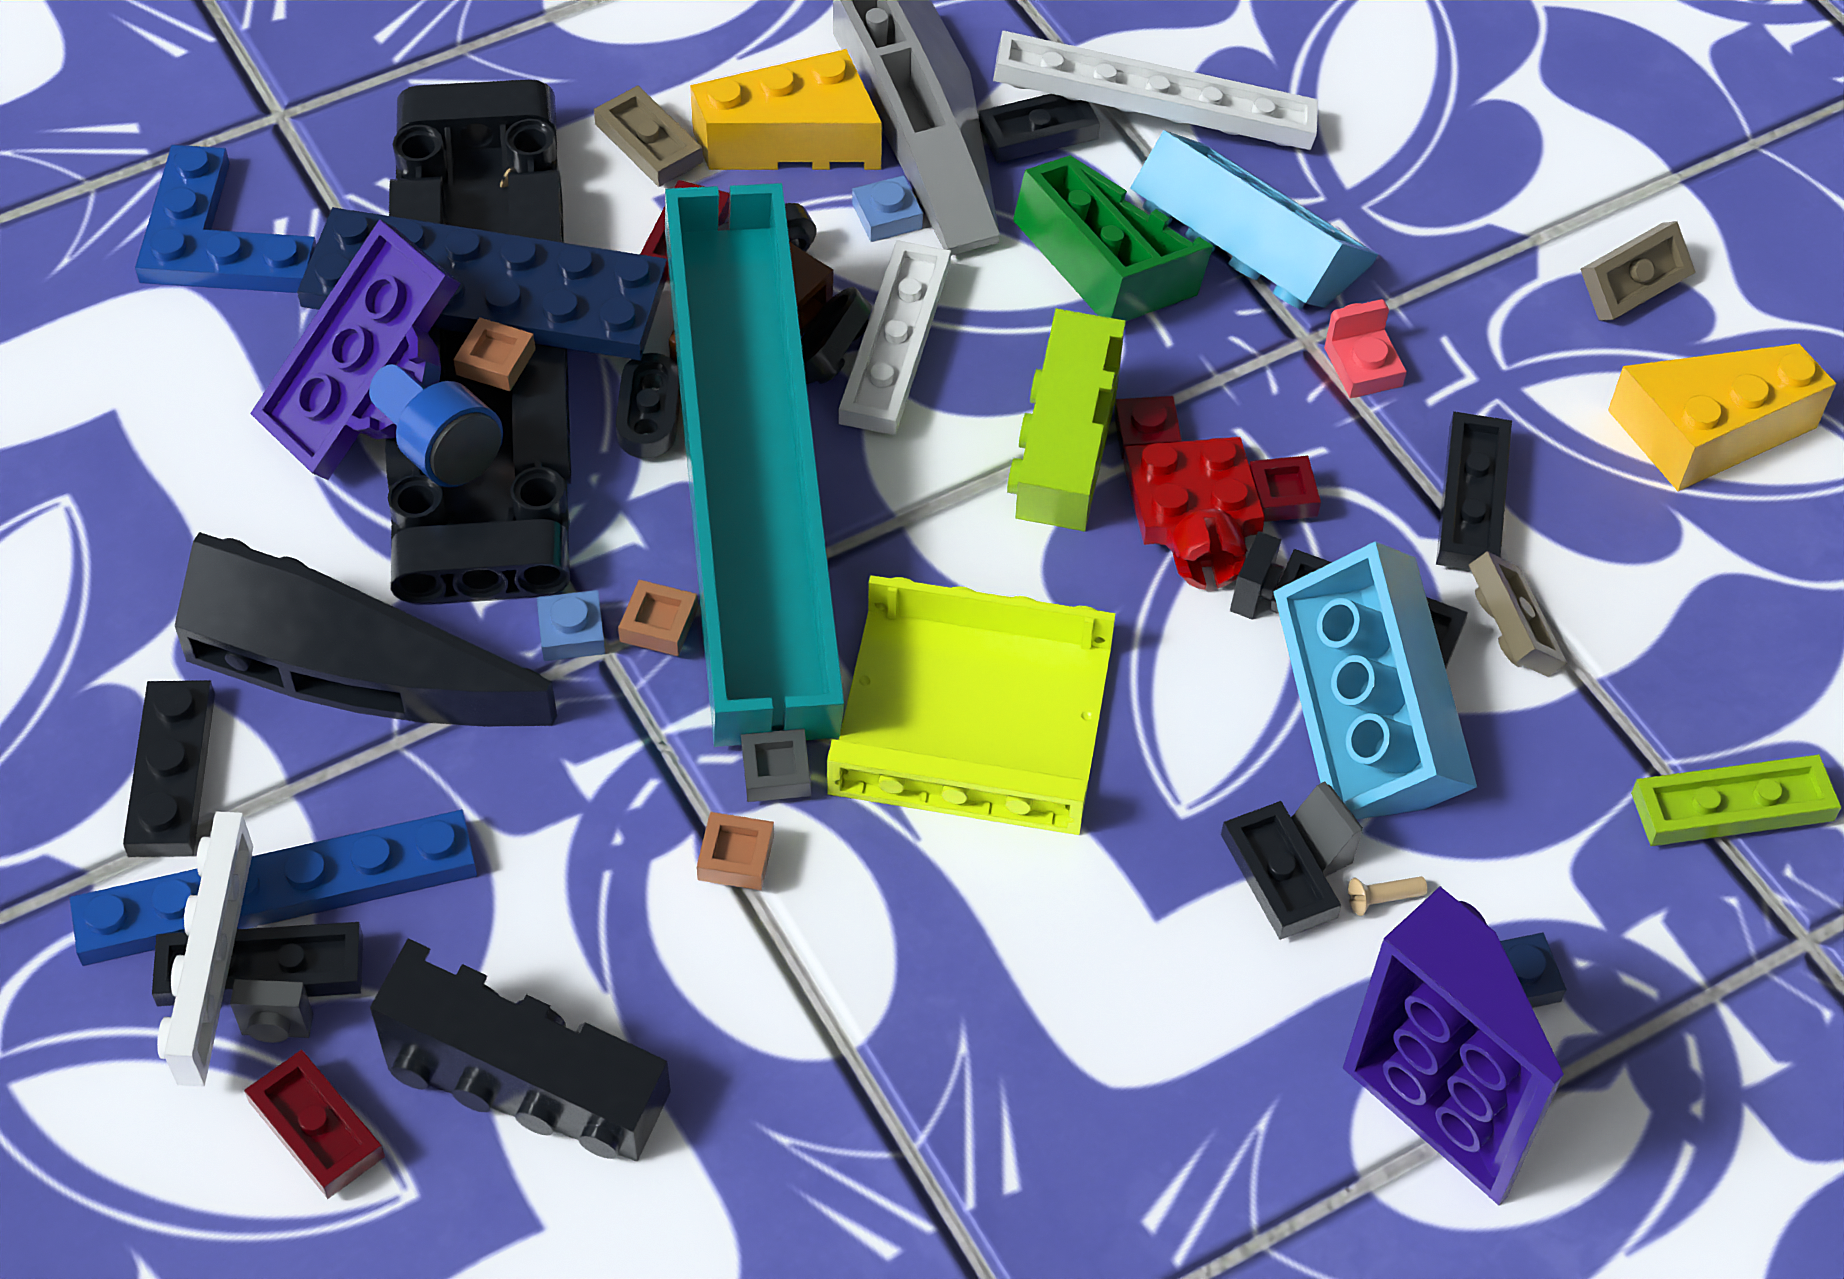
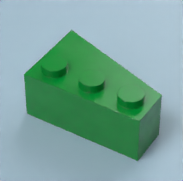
[1013,155,1213,321]

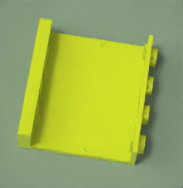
[827,575,1116,835]

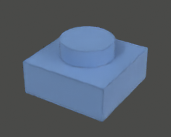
[852,175,923,242]
[537,590,605,661]

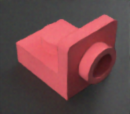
[1324,299,1407,399]

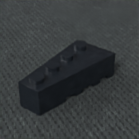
[370,938,671,1162]

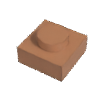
[453,317,535,392]
[618,580,698,657]
[696,812,774,891]

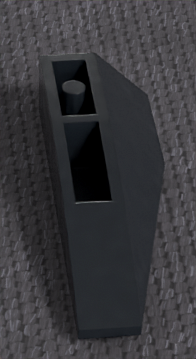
[174,532,557,727]

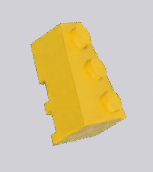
[690,49,882,170]
[1608,344,1836,491]

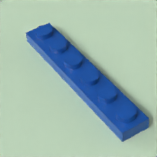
[69,809,477,966]

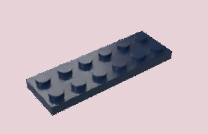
[297,207,668,360]

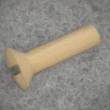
[1348,876,1427,916]

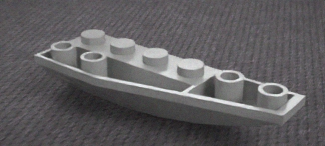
[833,0,1000,256]

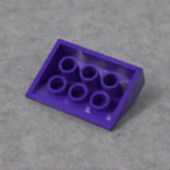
[1343,886,1564,1205]

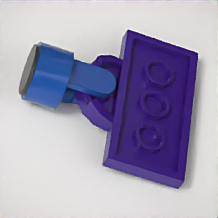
[250,219,503,487]

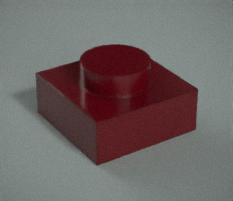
[1114,396,1182,459]
[1249,455,1321,522]

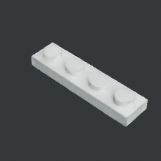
[839,240,951,436]
[157,811,254,1087]

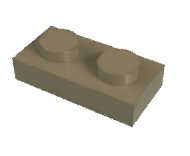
[594,85,703,187]
[1580,221,1696,320]
[1469,551,1568,677]

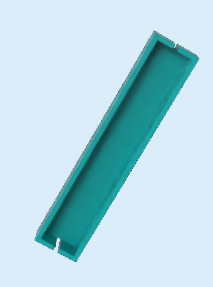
[665,183,844,747]

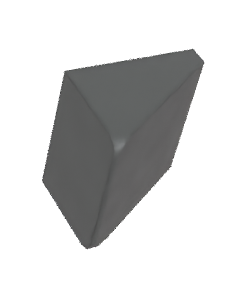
[1291,781,1363,877]

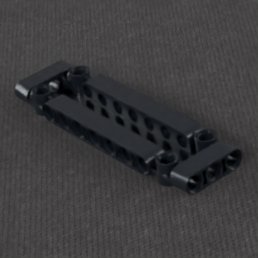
[385,79,571,604]

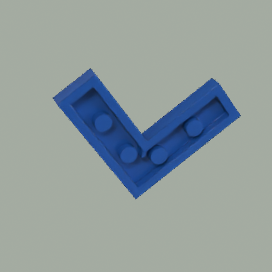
[135,145,317,293]

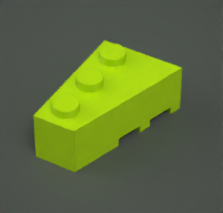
[1007,308,1126,532]

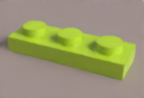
[1631,754,1841,846]

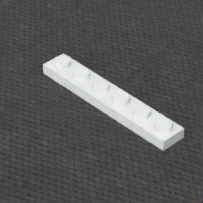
[993,31,1318,150]

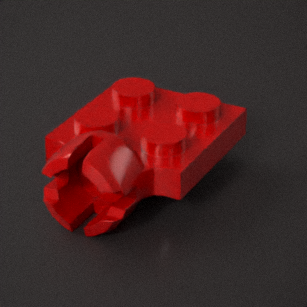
[1123,437,1265,590]

